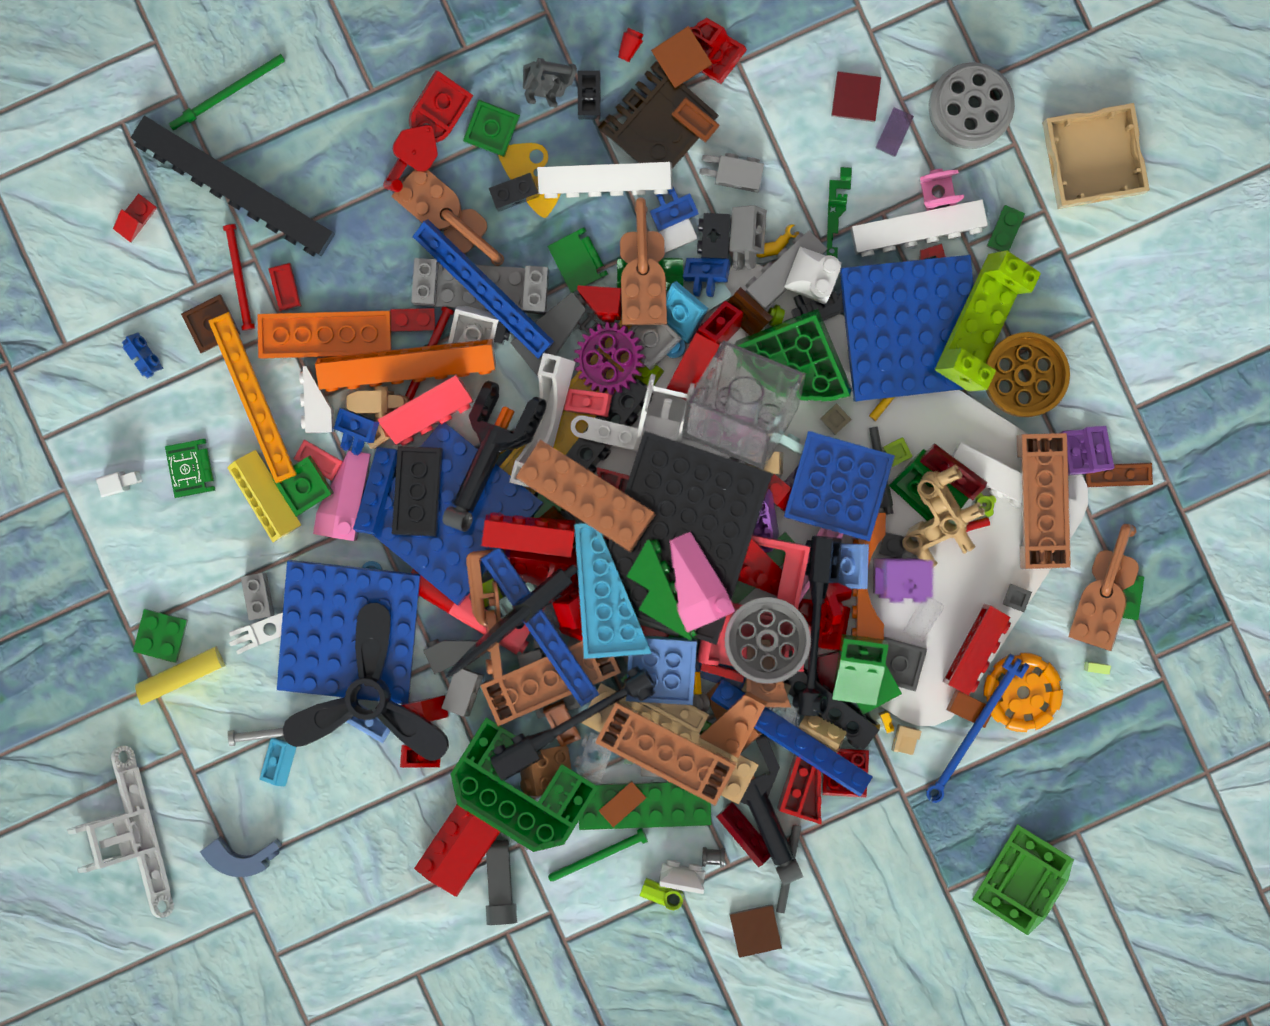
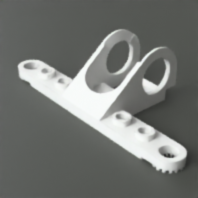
[571,374,745,464]
[67,746,174,918]

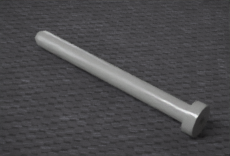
[228,728,284,746]

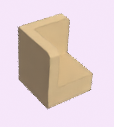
[891,724,922,755]

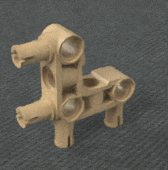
[902,465,985,567]

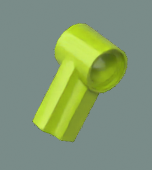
[639,878,684,911]

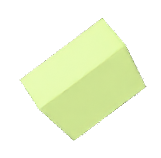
[1084,662,1111,674]

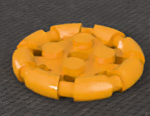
[984,653,1063,732]

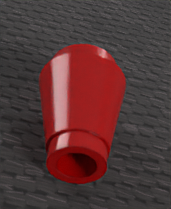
[618,28,644,62]

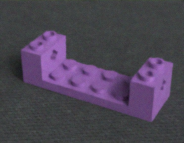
[873,558,933,603]

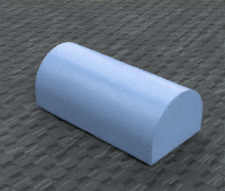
[347,704,390,743]

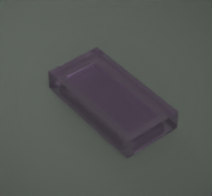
[875,107,914,157]

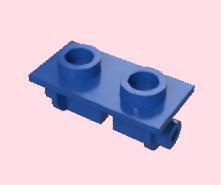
[122,333,163,379]

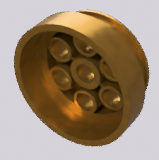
[986,332,1070,417]

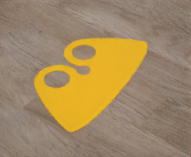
[498,143,561,218]

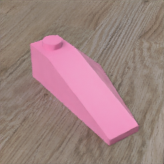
[313,451,371,541]
[670,532,735,632]

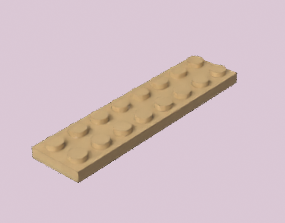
[581,683,759,804]

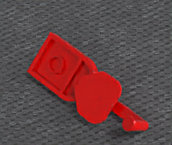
[383,70,474,192]

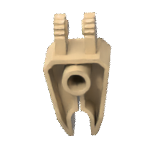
[347,386,410,418]

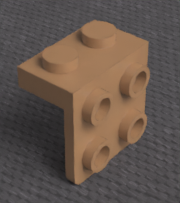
[520,746,572,796]

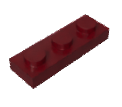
[920,443,988,501]
[716,802,770,868]

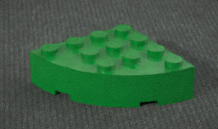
[733,309,852,402]

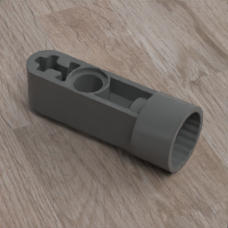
[486,840,517,925]

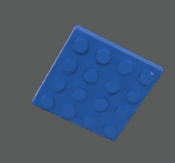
[784,431,895,541]

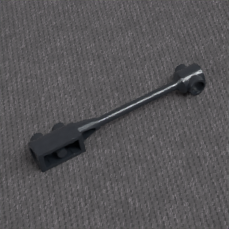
[792,536,842,716]
[490,666,655,780]

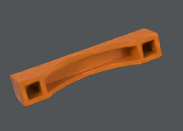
[851,513,886,640]

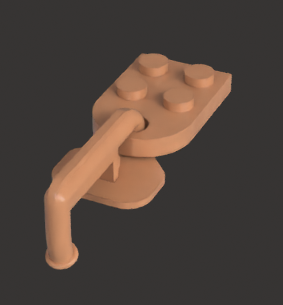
[391,169,504,266]
[620,197,667,326]
[1068,524,1139,651]
[466,549,505,679]

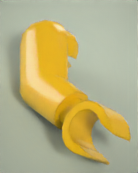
[756,224,799,258]

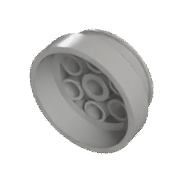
[929,62,1015,149]
[725,597,811,684]

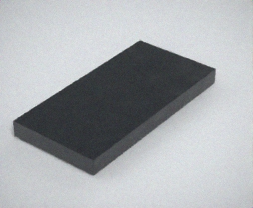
[392,446,443,537]

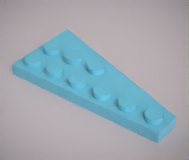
[574,523,652,659]

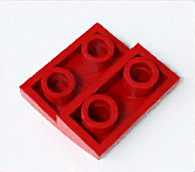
[822,749,869,798]

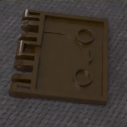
[598,61,719,169]

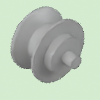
[693,692,710,712]

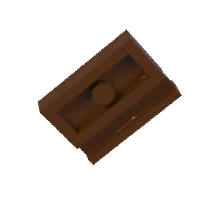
[728,287,773,335]

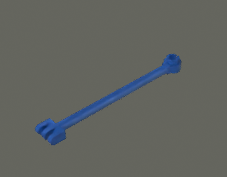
[926,653,1029,803]

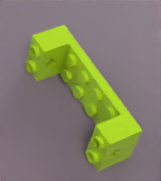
[934,250,1041,391]

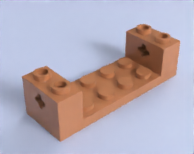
[1017,433,1071,569]
[480,641,621,726]
[595,701,737,806]

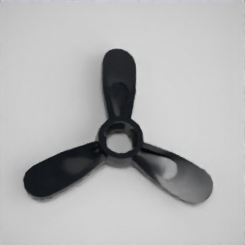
[283,603,449,761]

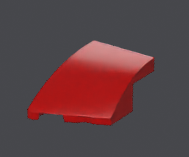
[690,18,747,84]
[798,599,851,651]

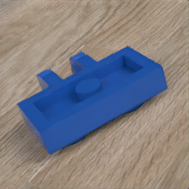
[650,187,699,232]
[683,258,731,297]
[334,408,379,456]

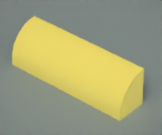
[227,450,301,542]
[135,646,226,705]

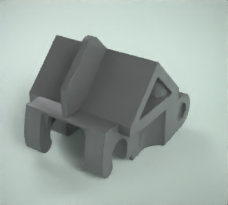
[523,58,577,108]

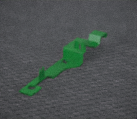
[826,167,852,259]

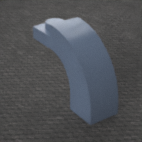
[200,836,282,877]

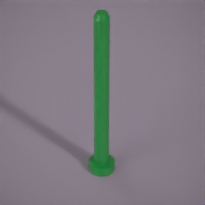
[548,828,648,882]

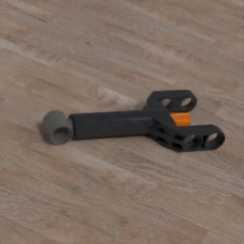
[443,380,546,532]
[740,733,803,886]

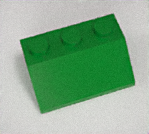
[889,449,969,521]

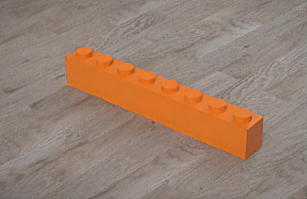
[315,339,496,392]

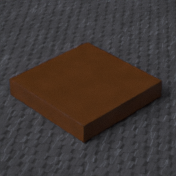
[181,294,241,354]
[729,904,782,958]

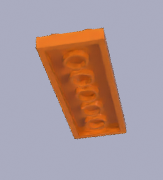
[257,311,392,359]

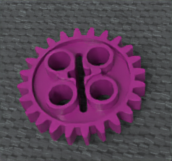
[574,322,646,395]

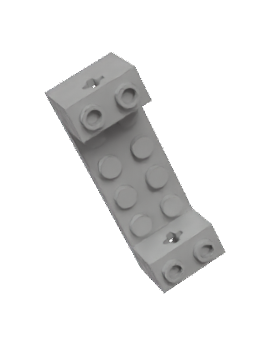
[411,258,549,314]

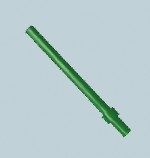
[169,54,285,131]

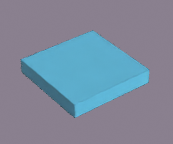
[666,281,709,343]

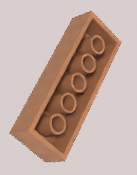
[516,439,655,553]

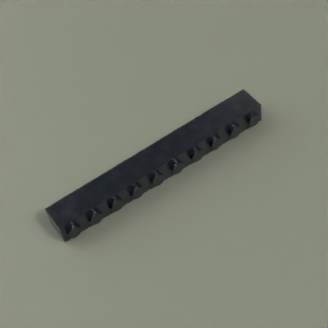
[130,115,335,257]

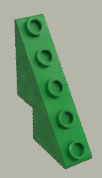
[627,538,697,641]

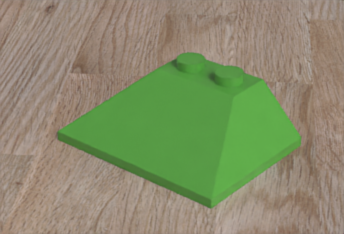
[972,824,1074,935]

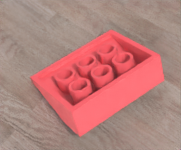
[378,375,474,446]

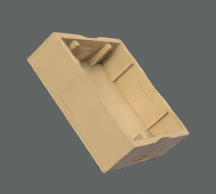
[1042,103,1150,209]

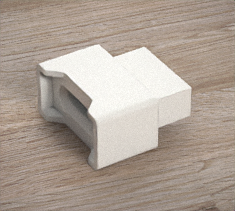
[96,471,143,497]

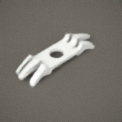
[229,612,283,654]

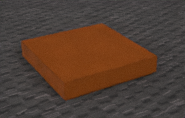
[651,26,712,88]

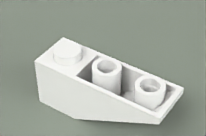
[299,366,335,433]

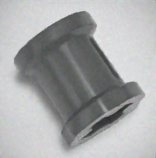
[702,847,725,868]

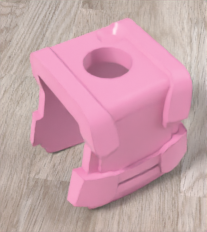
[920,169,964,211]

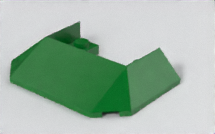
[450,718,599,852]

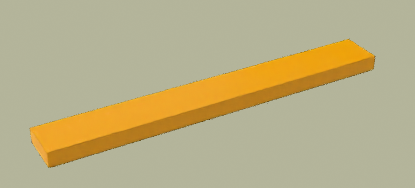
[208,312,297,483]

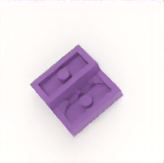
[1060,426,1114,476]

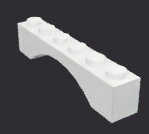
[509,353,576,488]

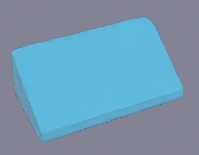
[259,738,297,786]

